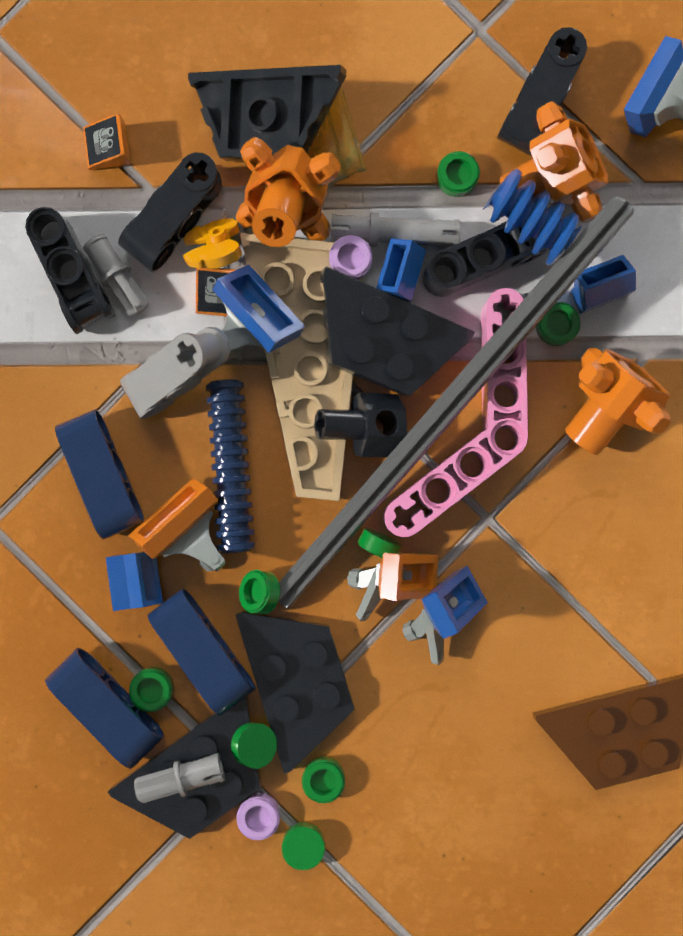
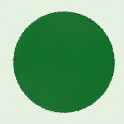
[436,151,480,197]
[536,302,581,346]
[357,527,402,558]
[239,570,280,614]
[129,667,174,712]
[231,722,277,769]
[302,757,345,803]
[282,822,325,870]

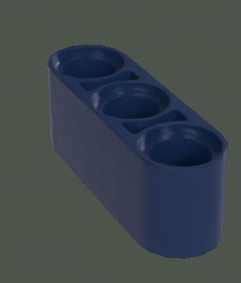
[55,409,144,540]
[147,588,256,716]
[45,648,164,769]

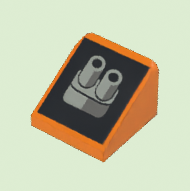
[83,114,131,170]
[196,267,235,317]

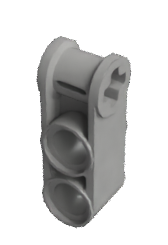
[120,327,230,419]

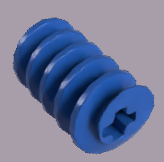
[482,169,581,266]

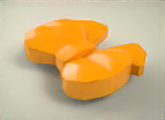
[183,218,242,269]

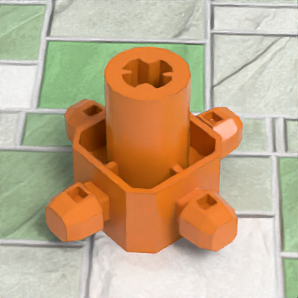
[500,101,609,223]
[236,137,341,247]
[565,348,671,455]

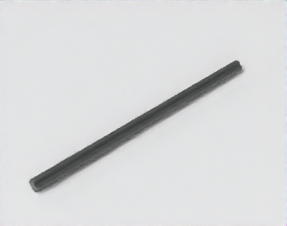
[278,196,634,608]

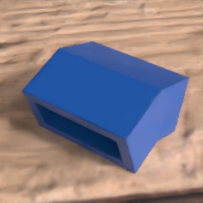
[376,239,426,303]
[571,254,636,314]
[106,551,163,611]

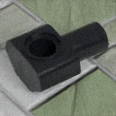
[314,393,407,457]

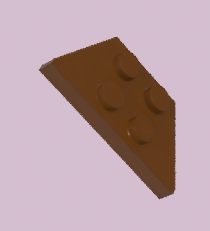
[532,674,683,790]

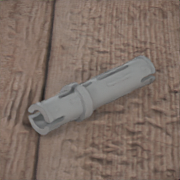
[331,212,460,247]

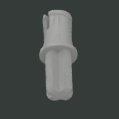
[83,234,149,316]
[134,753,225,803]

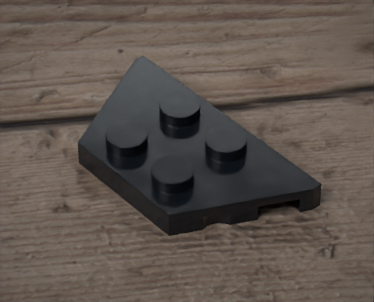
[188,65,347,161]
[320,266,475,397]
[235,611,355,774]
[108,696,261,839]

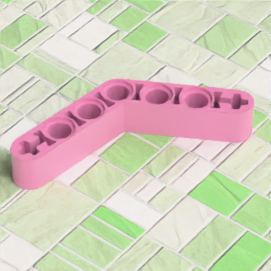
[383,288,528,537]

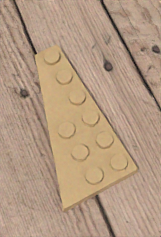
[239,232,363,501]

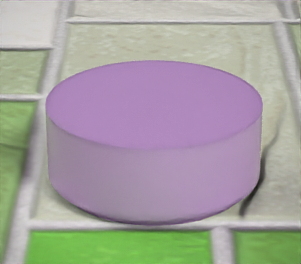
[329,235,372,280]
[237,793,280,840]

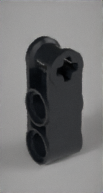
[496,27,587,157]
[118,152,222,272]
[25,207,116,335]
[422,221,548,297]

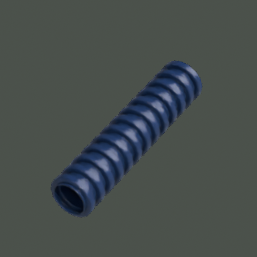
[206,379,255,553]

